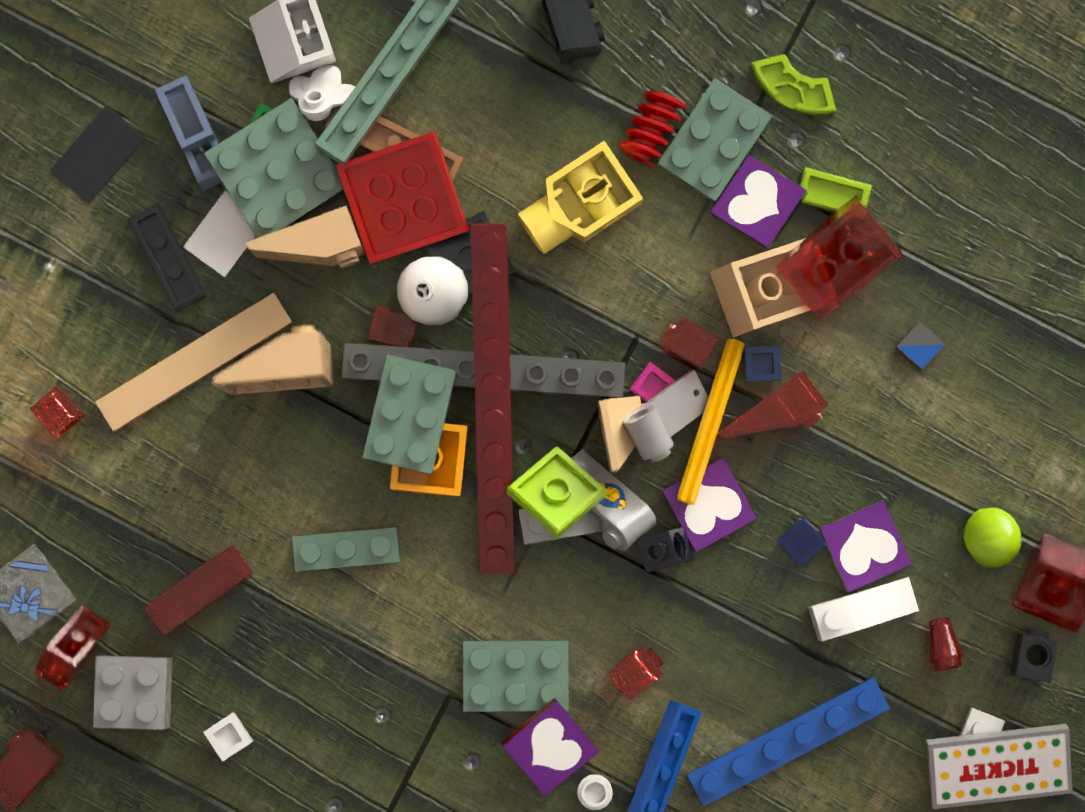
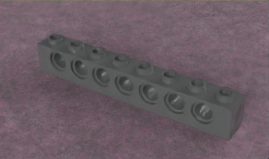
[342,343,625,399]

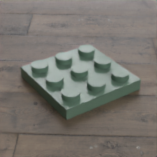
[203,98,344,238]

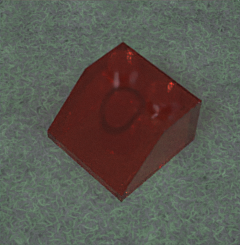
[1011,533,1085,633]

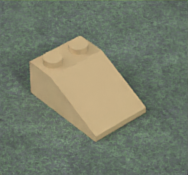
[246,206,365,268]
[710,236,837,337]

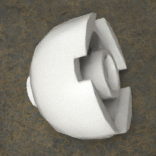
[397,256,468,325]

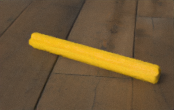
[677,339,745,505]

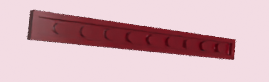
[471,223,515,574]

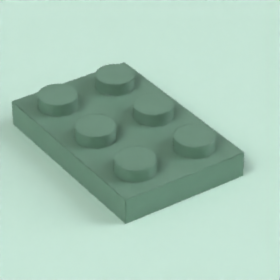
[657,78,772,203]
[362,354,457,475]
[463,640,569,712]

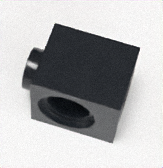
[637,527,693,573]
[1010,629,1058,683]

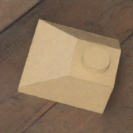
[597,396,645,474]

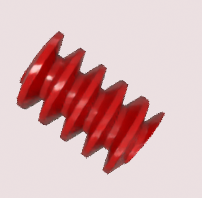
[619,91,687,169]

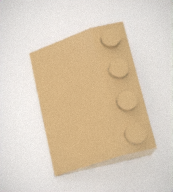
[213,326,334,395]

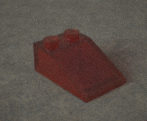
[776,195,903,320]

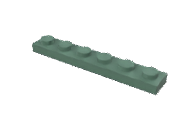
[315,0,460,167]

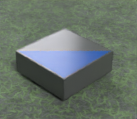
[895,321,946,371]

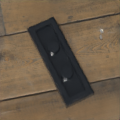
[128,203,207,312]

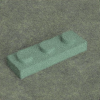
[292,527,400,572]

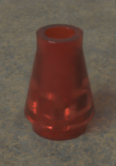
[929,618,964,671]

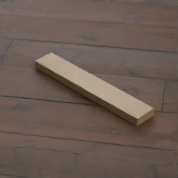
[95,293,293,432]

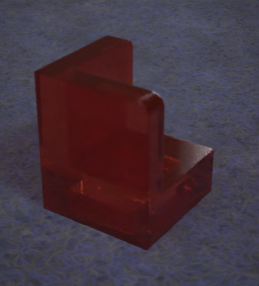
[368,305,417,347]

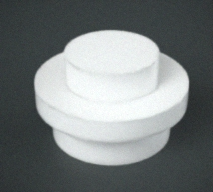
[577,774,613,810]

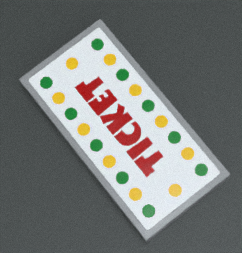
[926,724,1073,809]

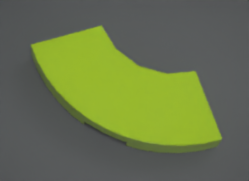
[751,54,837,115]

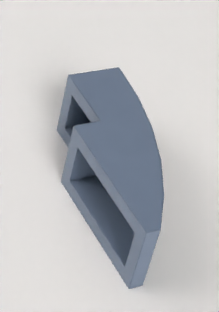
[155,75,221,192]

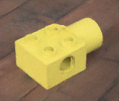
[517,141,643,255]

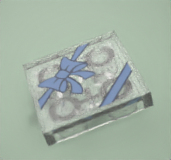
[0,544,77,643]

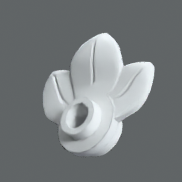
[289,65,355,121]

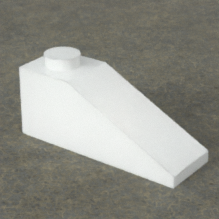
[808,577,919,641]

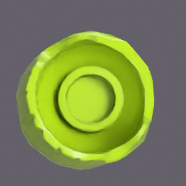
[963,507,1022,568]

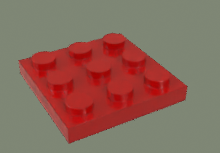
[336,131,469,264]

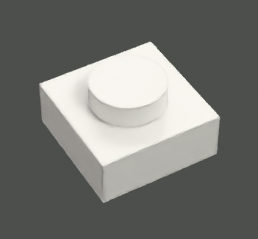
[959,707,1005,736]
[203,712,253,762]

